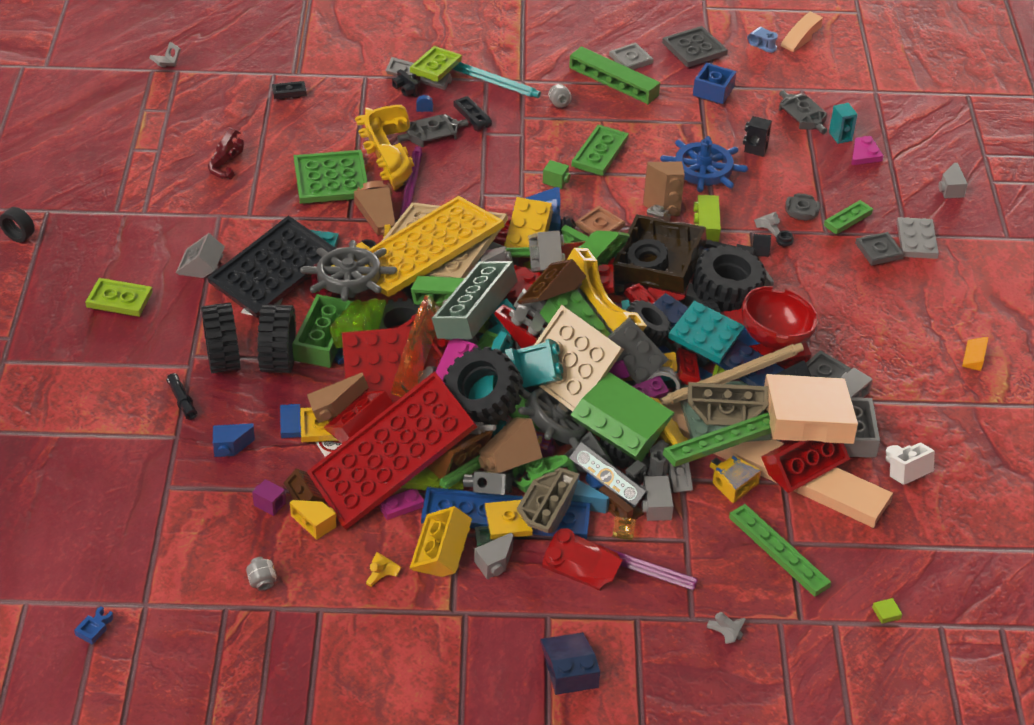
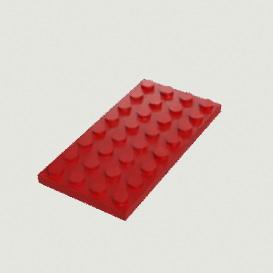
[307,371,477,530]

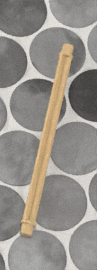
[660,343,804,406]

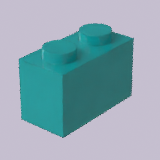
[829,103,858,144]

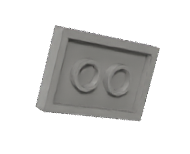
[897,217,939,259]

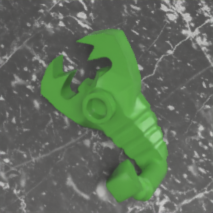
[513,455,578,493]

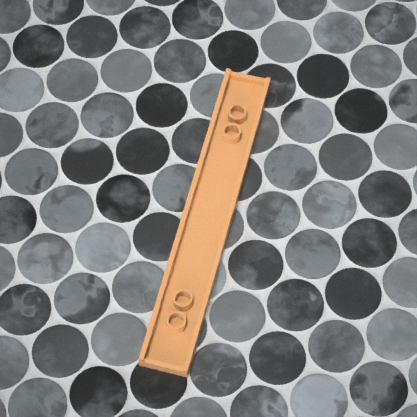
[666,392,893,528]

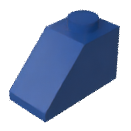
[213,423,255,457]

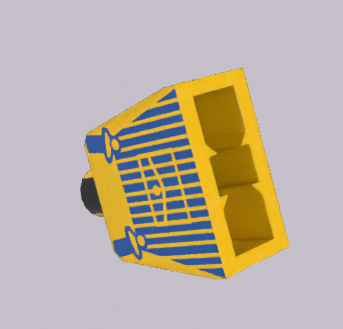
[710,456,761,503]

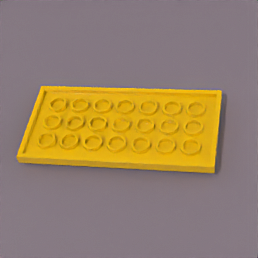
[354,196,505,297]

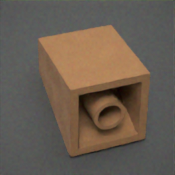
[479,417,543,473]

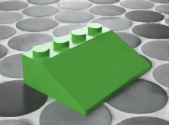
[571,372,675,462]

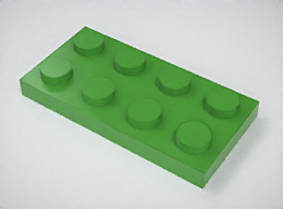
[571,124,629,176]

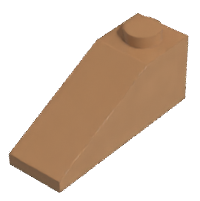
[307,372,369,423]

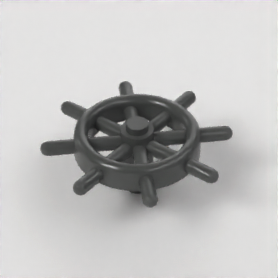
[300,240,397,302]
[518,386,600,450]

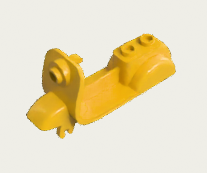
[355,105,414,191]

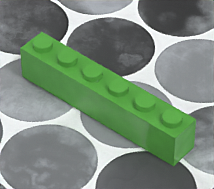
[569,46,660,104]

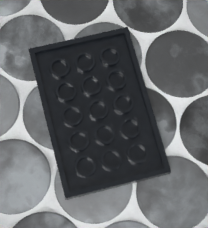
[207,215,337,318]

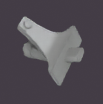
[754,212,780,237]
[707,612,745,644]

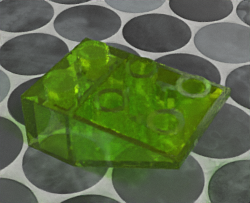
[329,298,386,348]

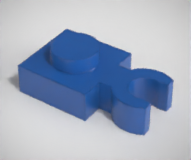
[74,606,114,645]

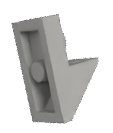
[667,461,693,493]

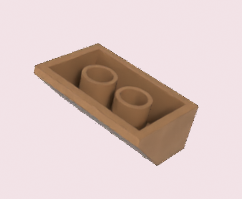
[643,161,685,216]

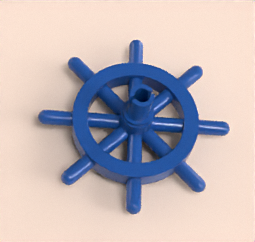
[660,136,748,192]

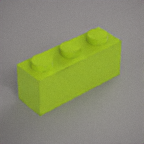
[693,195,721,242]

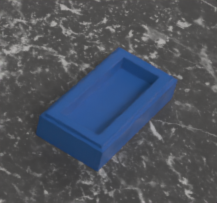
[280,404,301,438]

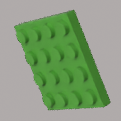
[293,150,367,204]

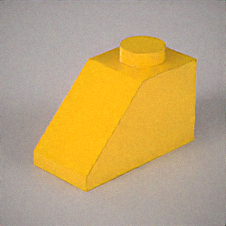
[290,500,337,540]

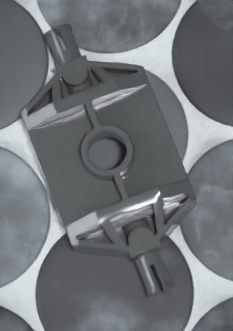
[779,90,827,134]
[397,114,468,147]

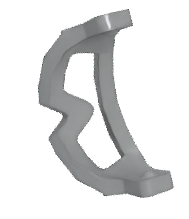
[647,366,680,391]

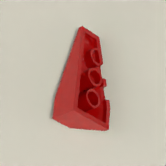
[494,304,541,349]

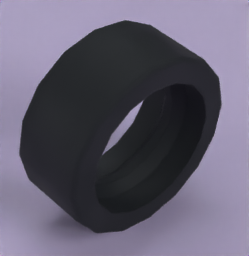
[0,207,35,243]

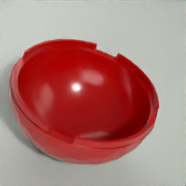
[741,286,818,350]

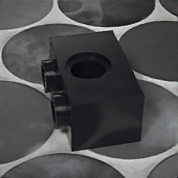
[743,116,772,157]

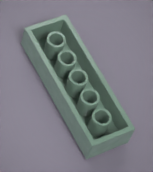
[432,261,517,340]

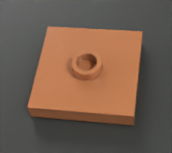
[576,206,625,235]

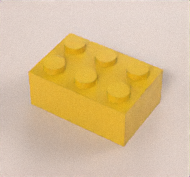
[504,197,553,258]

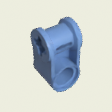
[747,27,778,53]

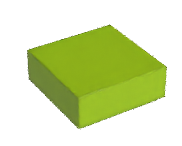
[872,598,902,624]

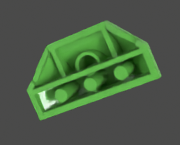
[578,231,630,266]

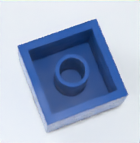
[693,63,736,104]

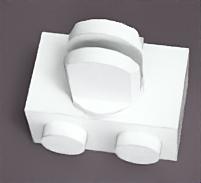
[886,442,935,485]

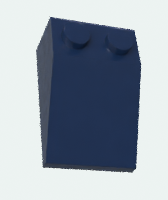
[540,632,600,695]

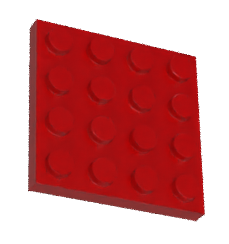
[342,326,424,403]

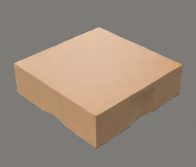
[764,374,858,444]

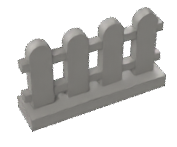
[509,288,548,336]

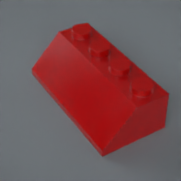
[761,440,850,493]

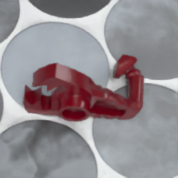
[208,128,244,180]

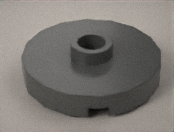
[785,193,820,220]

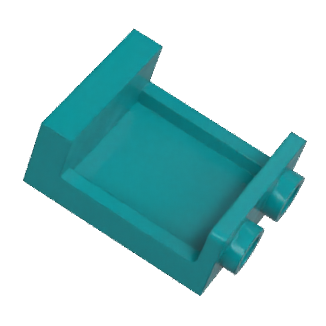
[505,339,563,389]

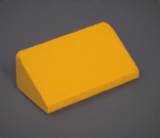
[962,337,989,371]

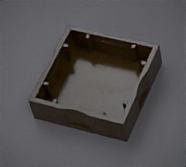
[613,214,707,293]

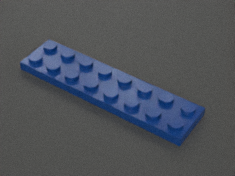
[421,487,591,540]

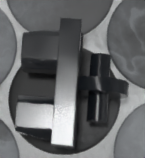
[392,69,421,98]

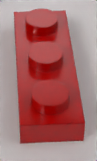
[676,348,700,385]

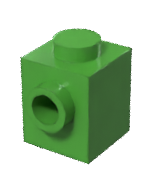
[543,160,571,189]

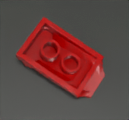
[542,528,623,591]

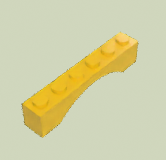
[567,248,647,331]

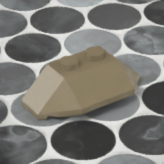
[687,382,768,426]
[517,467,580,533]

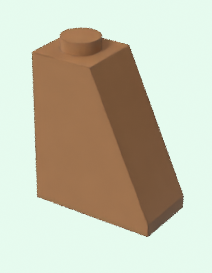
[354,187,395,236]

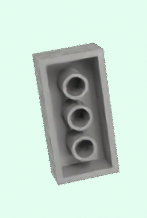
[528,231,565,272]

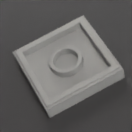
[609,43,653,70]

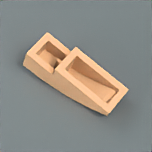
[781,12,823,52]

